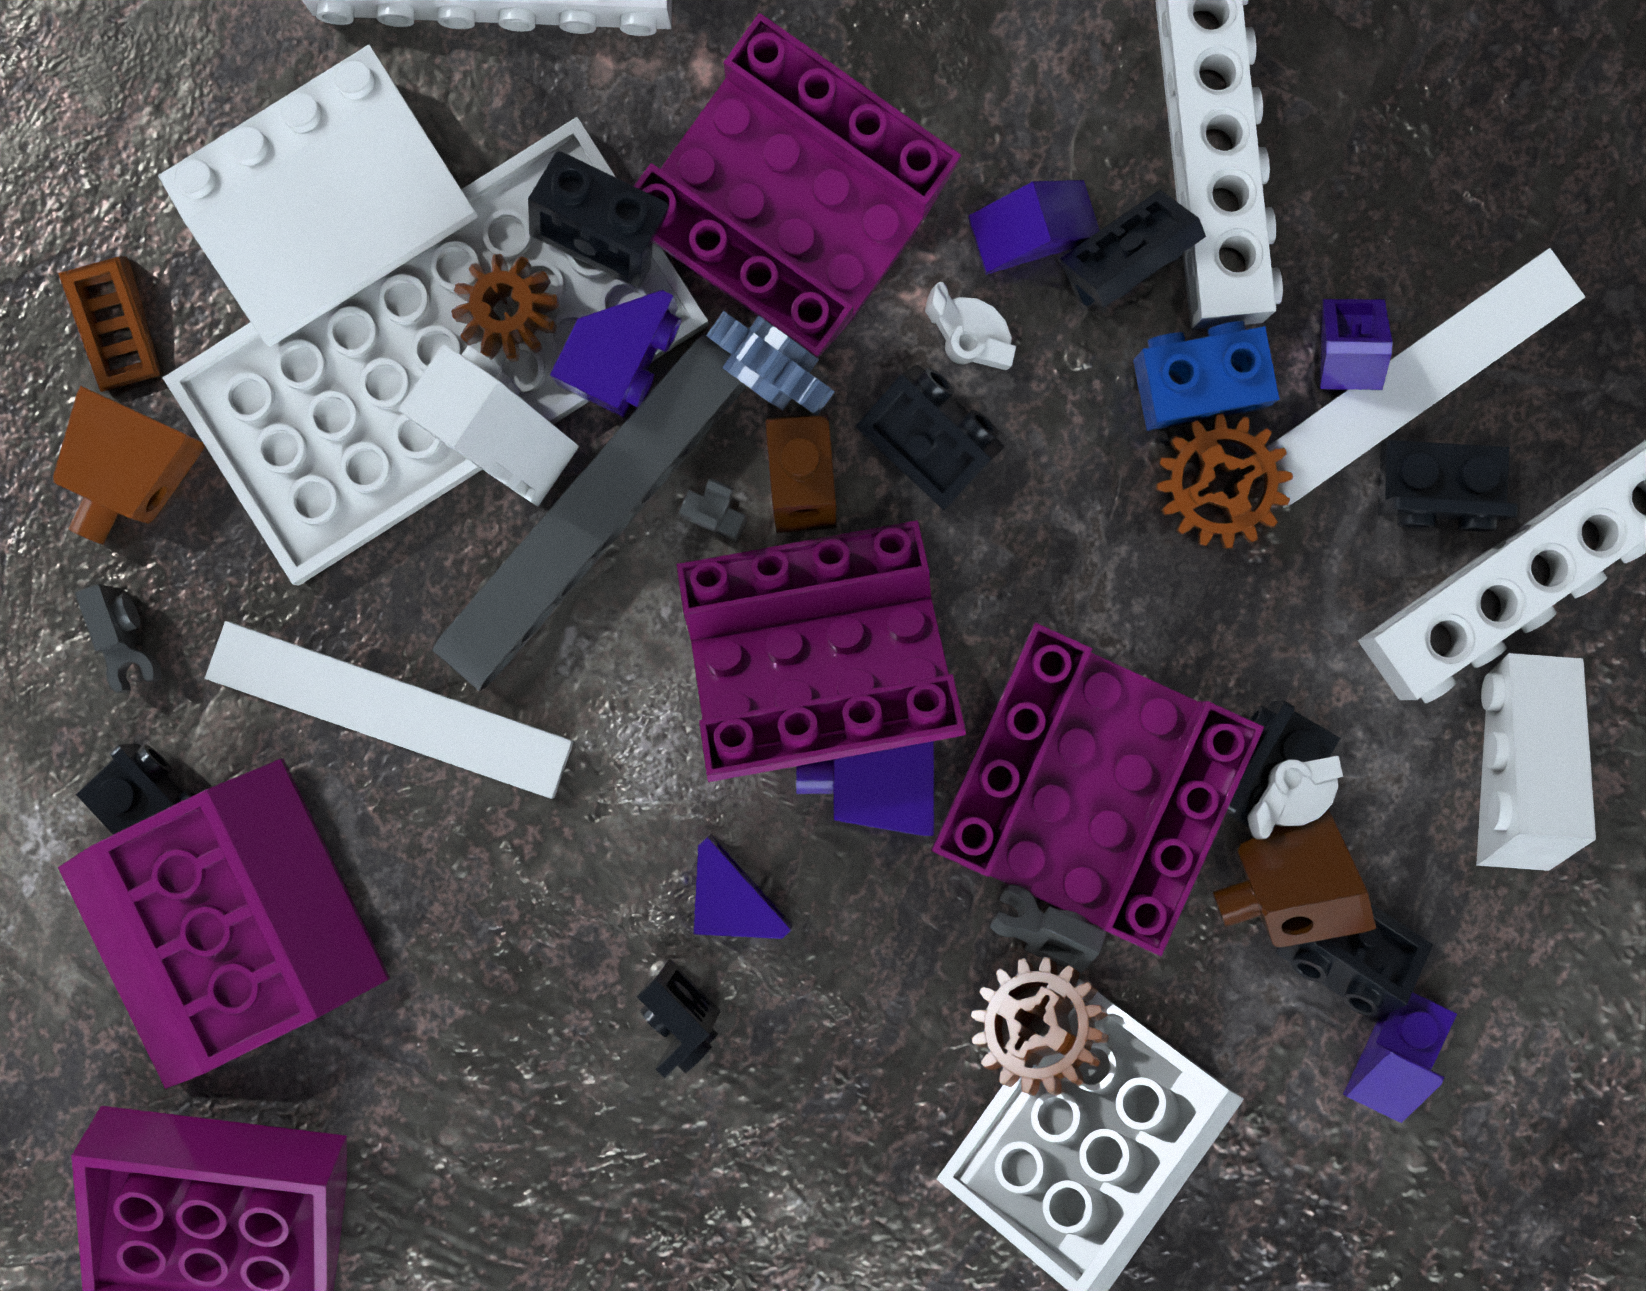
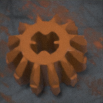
[451,254,560,362]

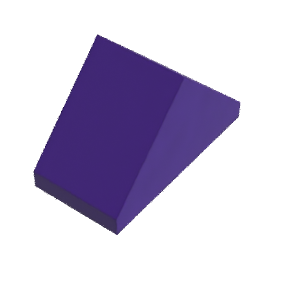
[968,180,1100,275]
[1320,299,1393,390]
[694,834,792,939]

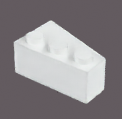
[398,343,580,507]
[1476,653,1596,871]

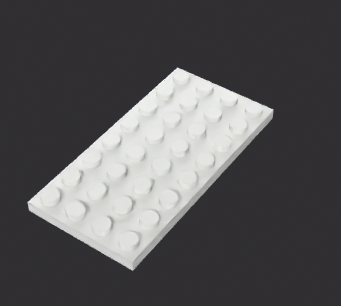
[163,117,709,586]

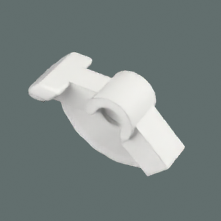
[925,282,1016,370]
[1247,756,1343,840]

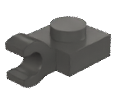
[679,478,748,543]
[75,584,162,693]
[990,884,1107,975]

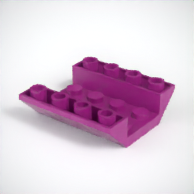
[634,13,962,358]
[676,520,966,782]
[931,622,1264,956]
[58,758,390,1089]

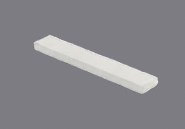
[1261,248,1585,508]
[204,621,574,799]

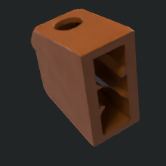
[53,386,205,545]

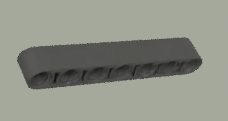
[433,332,747,692]

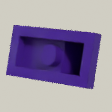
[1343,992,1457,1123]

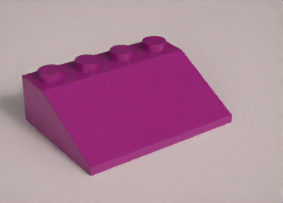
[71,1106,347,1291]

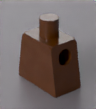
[765,413,837,533]
[1212,808,1376,948]

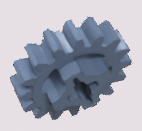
[706,311,835,416]

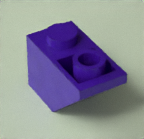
[550,290,682,418]

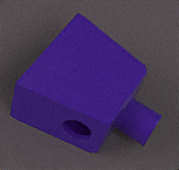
[796,741,934,836]

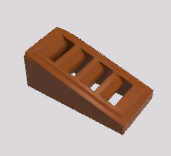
[58,256,162,392]

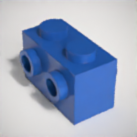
[1133,321,1280,431]

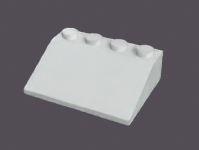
[158,45,478,348]
[937,979,1244,1291]

